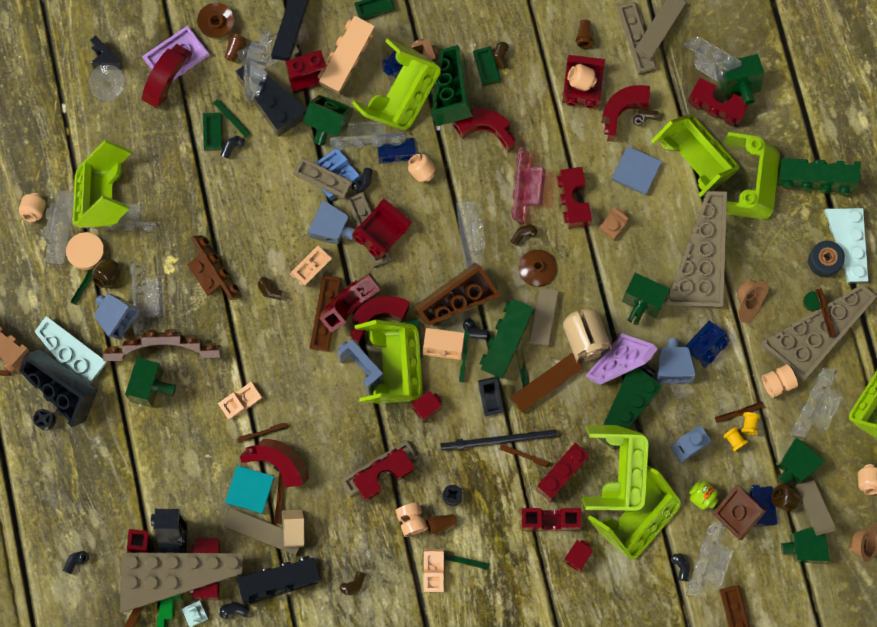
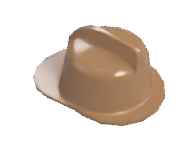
[737,279,769,323]
[848,522,877,562]

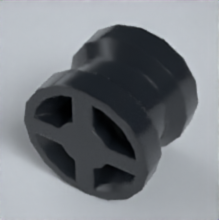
[33,409,56,431]
[443,485,462,506]

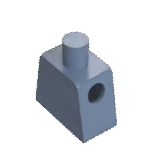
[308,201,355,244]
[94,294,140,340]
[656,338,695,383]
[670,425,712,464]

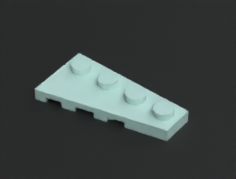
[824,208,868,284]
[35,316,107,385]

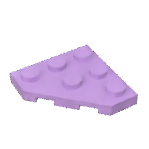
[586,333,657,385]

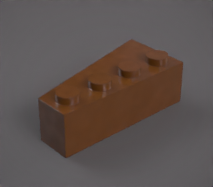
[414,262,501,326]

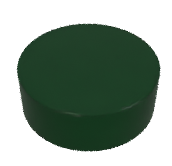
[803,291,820,312]

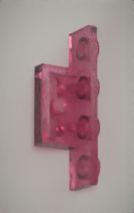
[511,147,546,224]

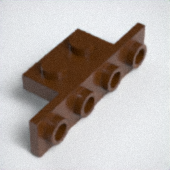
[187,235,242,300]

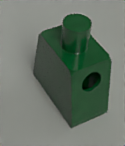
[778,437,825,485]
[781,527,830,564]

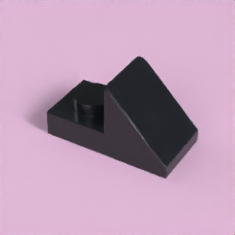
[90,35,122,70]
[478,376,504,416]

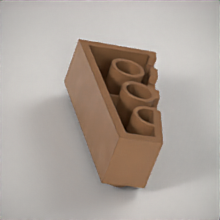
[0,327,31,374]

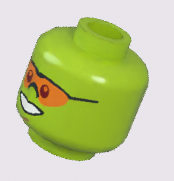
[689,481,718,510]

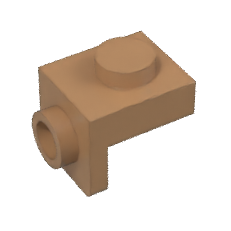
[411,39,438,63]

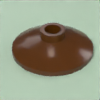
[197,3,234,38]
[519,250,557,287]

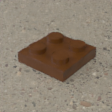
[712,484,766,540]

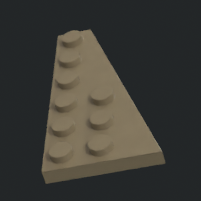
[665,191,727,307]
[759,284,877,382]
[120,553,242,614]

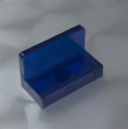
[377,138,416,164]
[749,485,778,527]

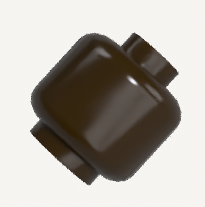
[92,259,120,288]
[771,483,800,512]

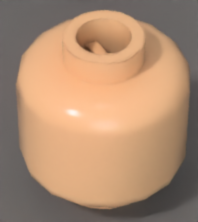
[567,64,597,91]
[408,154,436,182]
[19,193,46,222]
[858,464,877,495]

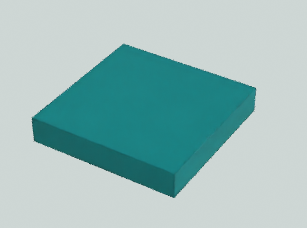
[225,466,274,515]

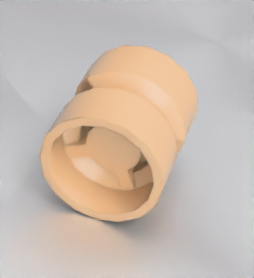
[762,364,798,398]
[395,502,428,537]

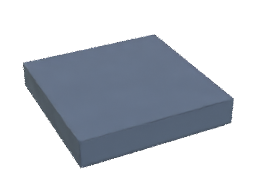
[612,146,662,196]

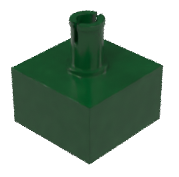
[718,54,765,106]
[303,95,354,146]
[622,272,670,325]
[125,357,176,408]

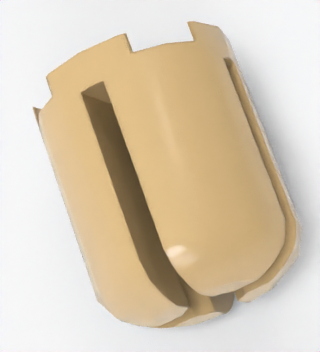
[563,308,612,362]

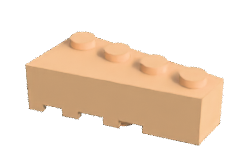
[318,16,375,95]

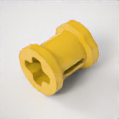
[741,412,761,436]
[723,426,748,452]

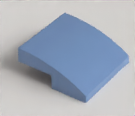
[315,148,361,201]

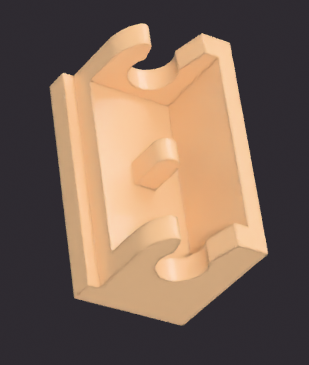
[290,245,332,286]
[423,328,464,360]

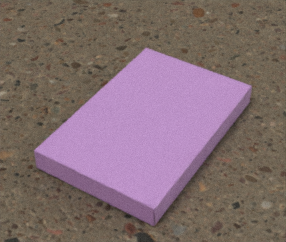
[142,25,210,80]

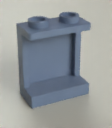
[337,340,384,394]

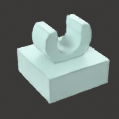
[182,601,208,627]

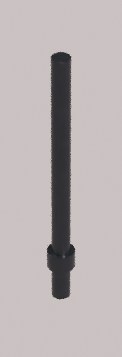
[440,429,557,451]

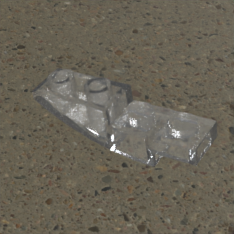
[243,29,272,103]

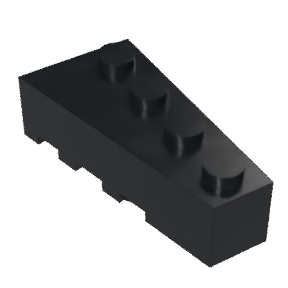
[236,61,307,137]
[19,349,98,428]
[151,509,188,553]
[236,556,322,606]

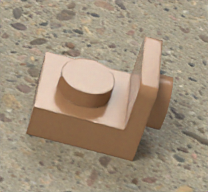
[599,207,629,241]

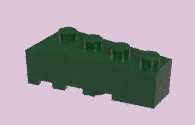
[431,45,473,126]
[777,158,861,196]
[479,299,535,379]
[598,367,662,450]

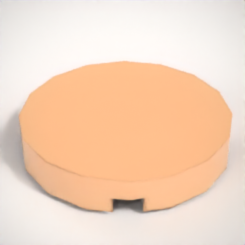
[66,232,105,270]

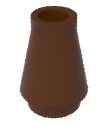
[575,19,594,49]
[224,33,247,62]
[426,514,457,535]

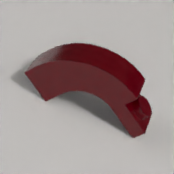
[141,44,192,108]
[601,85,650,142]
[452,109,516,153]
[319,273,382,332]
[350,296,410,346]
[240,439,309,488]

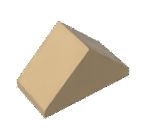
[282,510,304,548]

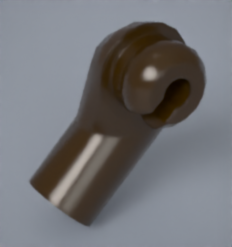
[493,42,509,70]
[632,109,658,126]
[510,224,538,246]
[258,277,282,300]
[340,571,366,595]

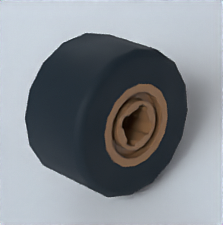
[808,241,845,277]

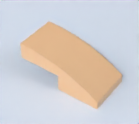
[218,382,263,420]
[424,549,444,592]

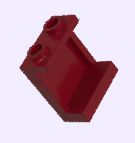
[285,50,327,94]
[562,55,605,109]
[352,198,412,260]

